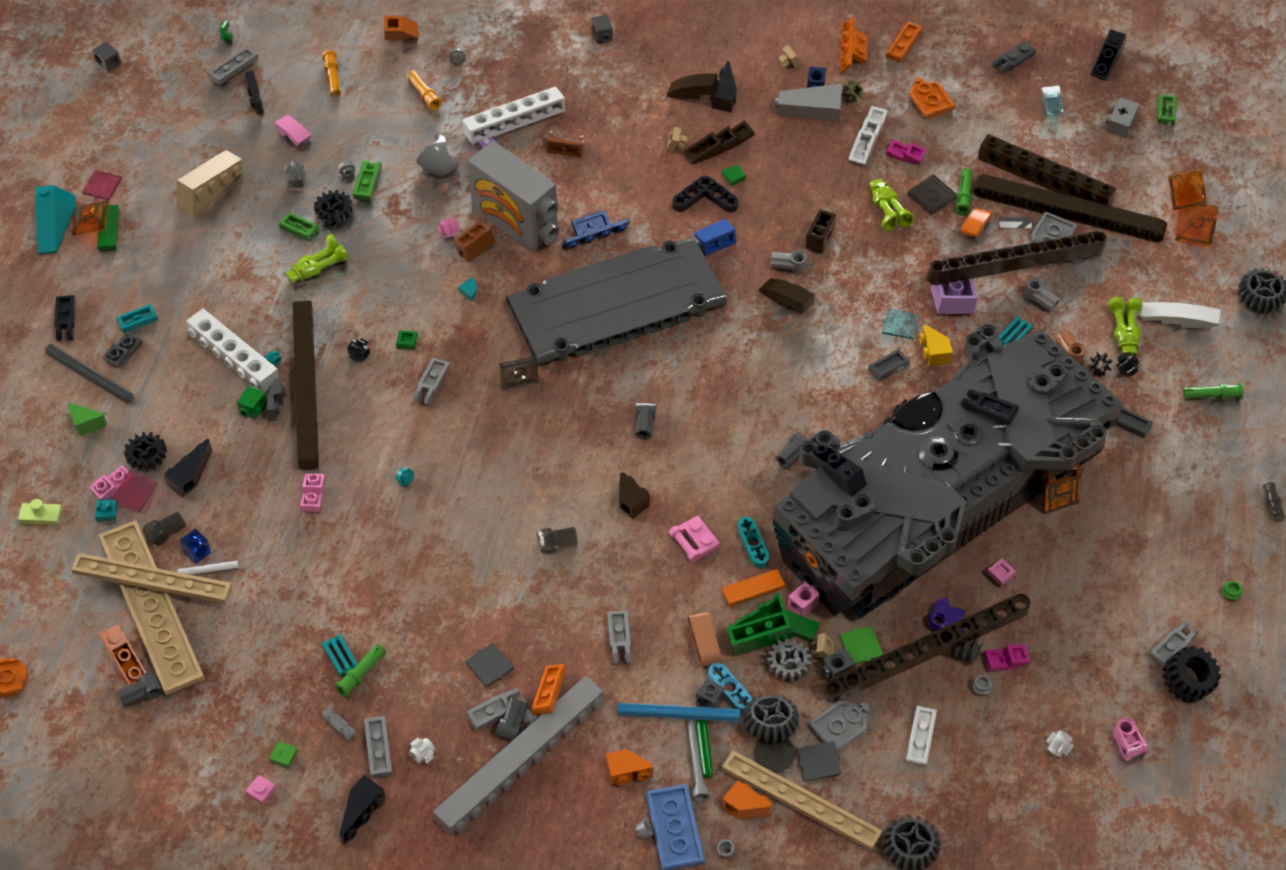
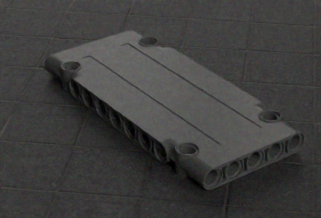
[506,237,727,366]

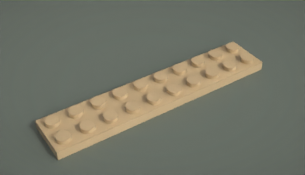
[99,520,205,695]

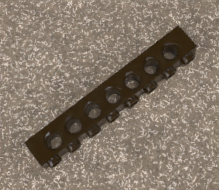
[978,134,1117,206]

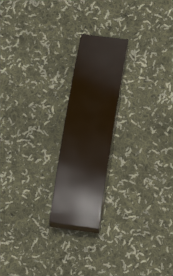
[684,120,755,164]

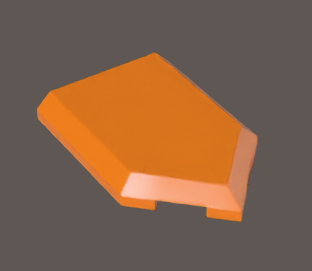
[909,77,956,119]

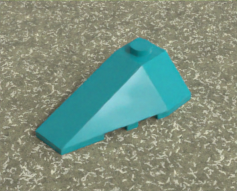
[35,185,76,255]

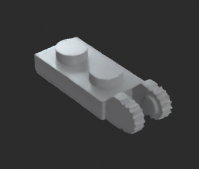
[413,358,450,406]
[607,610,631,664]
[1149,621,1199,667]
[467,688,526,731]

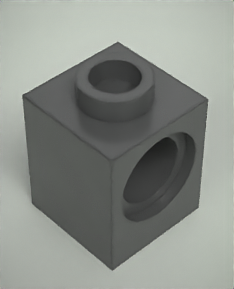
[591,14,613,43]
[92,41,121,72]
[822,648,856,679]
[696,678,725,708]

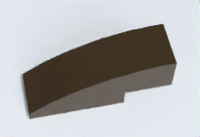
[667,73,719,99]
[759,278,815,314]

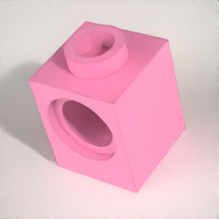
[787,582,820,617]

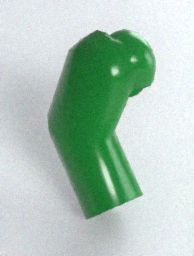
[219,20,233,42]

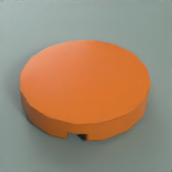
[0,658,29,697]

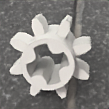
[1046,730,1074,757]
[409,737,435,764]

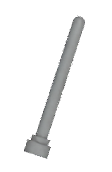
[687,719,710,802]

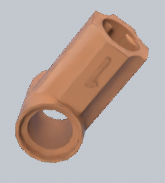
[1055,330,1085,366]

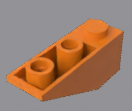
[99,624,146,685]

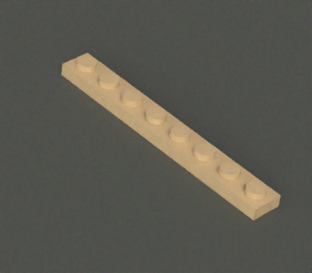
[71,553,232,604]
[722,751,882,851]

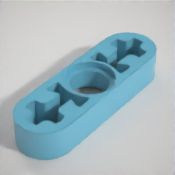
[708,663,752,713]

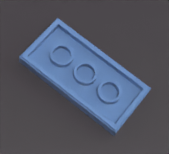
[646,784,705,870]

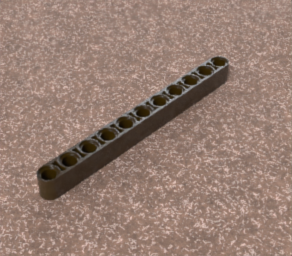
[973,174,1167,243]
[926,231,1107,285]
[292,300,319,469]
[824,594,1030,702]

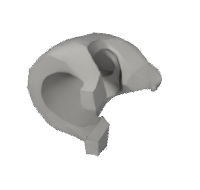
[416,133,459,178]

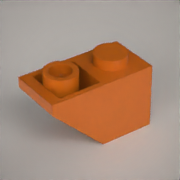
[384,15,418,40]
[606,749,653,786]
[722,780,772,820]

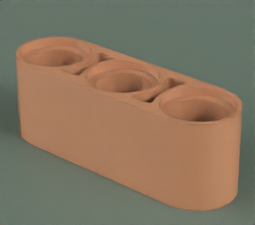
[688,611,722,668]

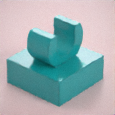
[95,499,117,522]

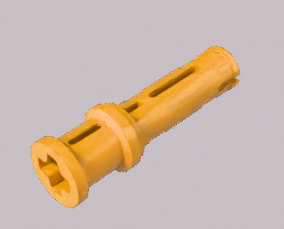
[322,50,341,97]
[407,70,442,111]

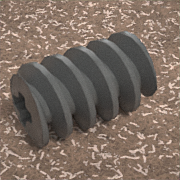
[941,625,984,664]

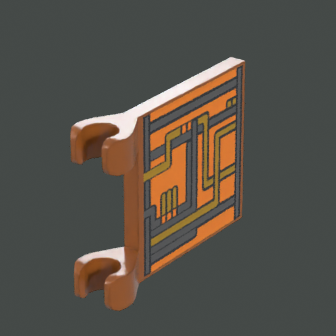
[1043,462,1084,514]

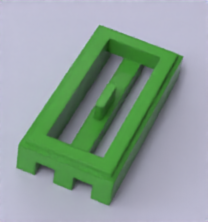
[1157,94,1177,125]
[279,212,319,241]

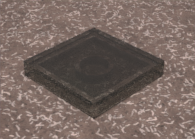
[907,174,957,216]
[499,356,539,391]

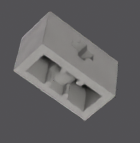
[1105,97,1140,138]

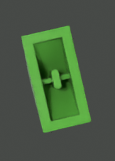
[67,403,107,436]

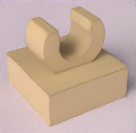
[779,45,801,68]
[667,127,688,152]
[810,633,835,659]

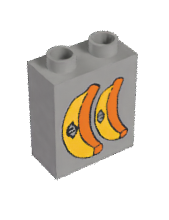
[468,141,560,252]

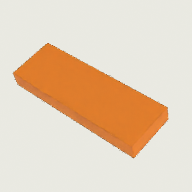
[886,21,922,63]
[722,569,785,607]
[531,664,567,715]

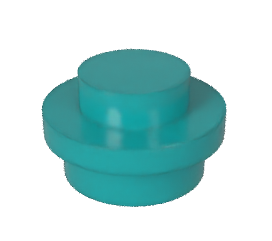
[264,350,282,366]
[396,468,414,487]

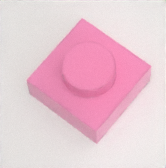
[987,558,1016,586]
[246,775,276,805]

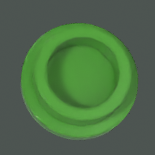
[1222,581,1243,601]

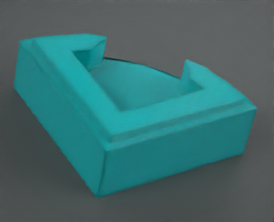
[459,277,477,301]

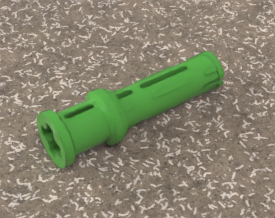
[955,168,973,216]
[1183,383,1244,400]
[334,644,386,698]

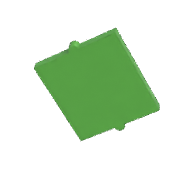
[839,626,884,665]

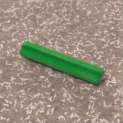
[696,720,714,779]

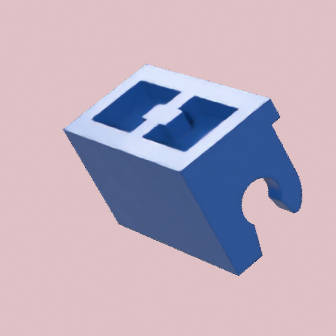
[694,219,736,256]

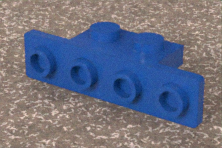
[561,210,631,248]

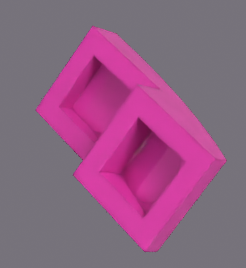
[885,139,926,164]
[982,644,1031,672]

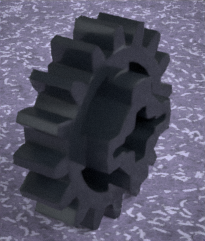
[314,190,353,224]
[124,432,167,471]

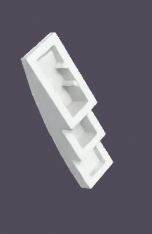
[848,106,888,165]
[1141,302,1221,329]

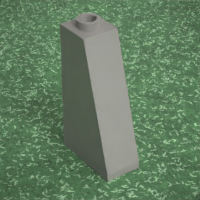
[774,84,842,121]

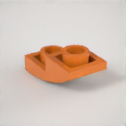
[960,207,993,237]

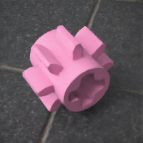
[438,217,460,238]

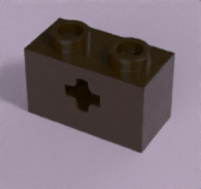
[806,209,836,253]

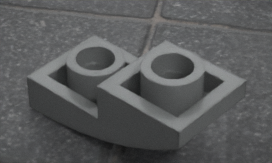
[102,331,143,367]
[267,378,286,421]

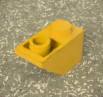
[919,325,953,366]

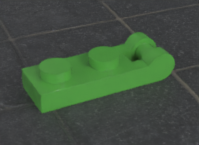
[353,160,382,201]

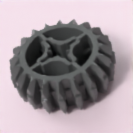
[1238,267,1286,313]
[743,693,799,744]
[882,814,941,870]

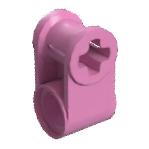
[1113,718,1148,761]

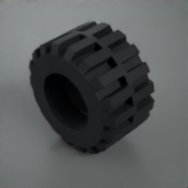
[1162,646,1221,703]

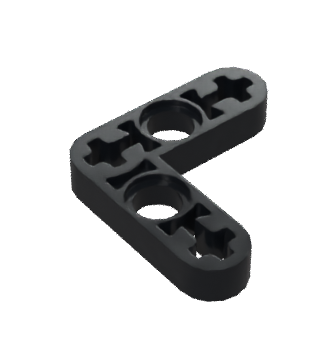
[672,176,739,213]

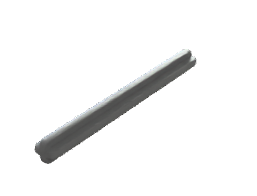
[45,344,134,403]

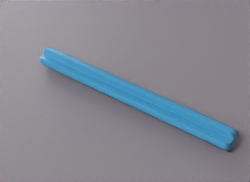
[617,703,741,722]

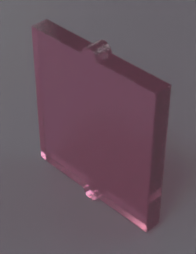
[82,170,122,201]
[112,469,158,512]

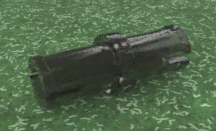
[1263,482,1286,522]

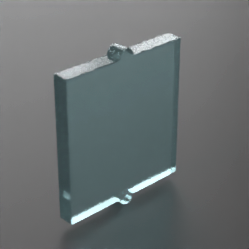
[882,308,919,340]

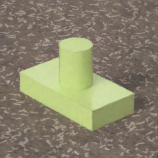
[18,499,62,525]

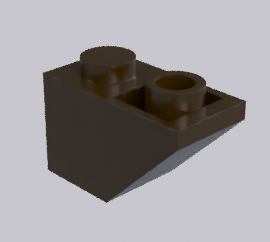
[619,472,650,519]

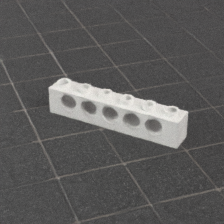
[462,86,566,144]
[186,308,279,392]

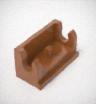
[546,131,585,157]
[453,221,495,262]

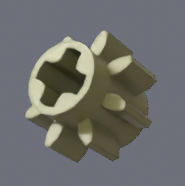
[842,80,864,102]

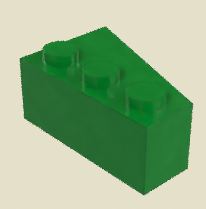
[727,593,793,656]

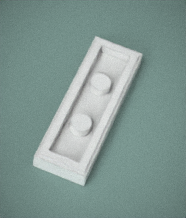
[905,706,937,768]

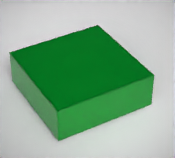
[722,164,746,186]
[396,330,418,350]

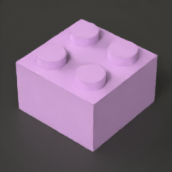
[931,279,978,314]

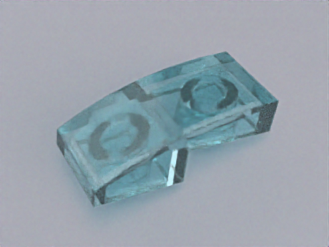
[1042,86,1064,115]

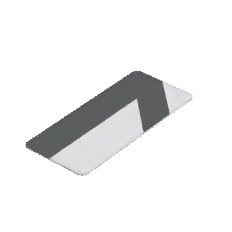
[999,217,1032,228]

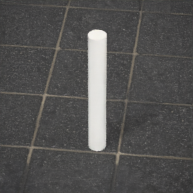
[177,560,239,575]

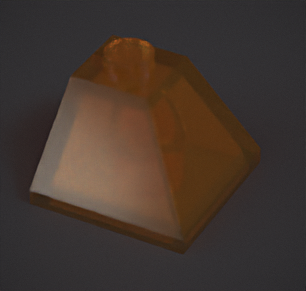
[1168,168,1207,211]
[71,200,109,236]
[1175,203,1218,247]

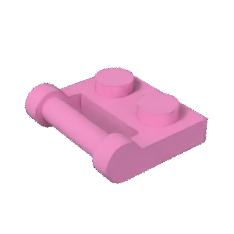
[668,516,720,562]

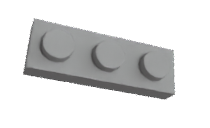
[208,46,259,85]
[364,716,392,779]

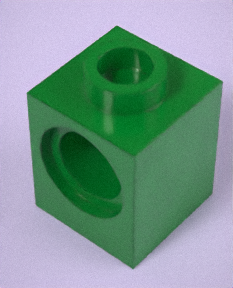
[237,386,267,420]

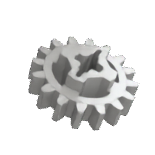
[767,638,812,682]

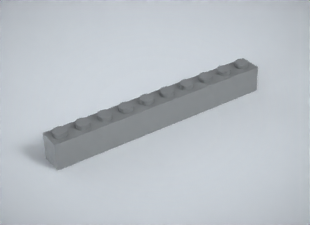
[433,676,604,837]

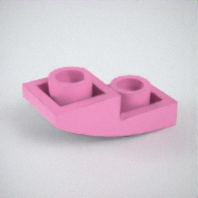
[273,115,311,146]
[89,465,136,501]
[300,474,325,512]

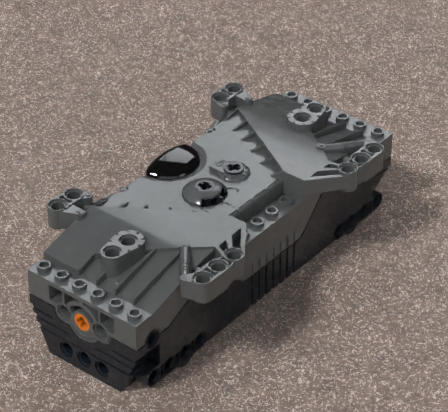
[773,324,1123,619]

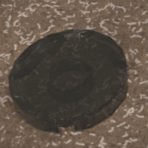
[753,738,796,774]

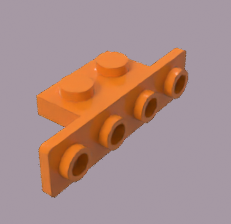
[839,16,868,74]

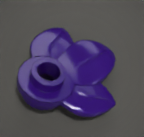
[927,598,965,633]

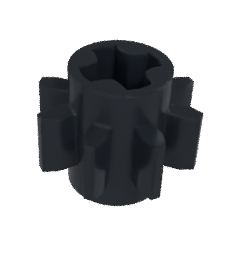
[347,338,371,362]
[1089,352,1112,376]
[1116,352,1140,376]

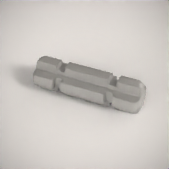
[322,707,356,740]

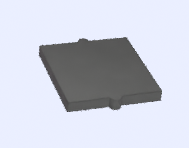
[465,643,514,687]
[799,741,841,782]

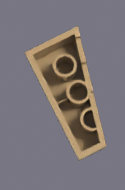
[177,150,242,218]

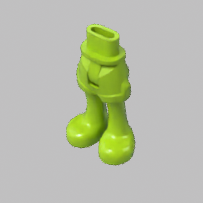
[870,179,914,232]
[285,234,349,283]
[1108,297,1143,356]

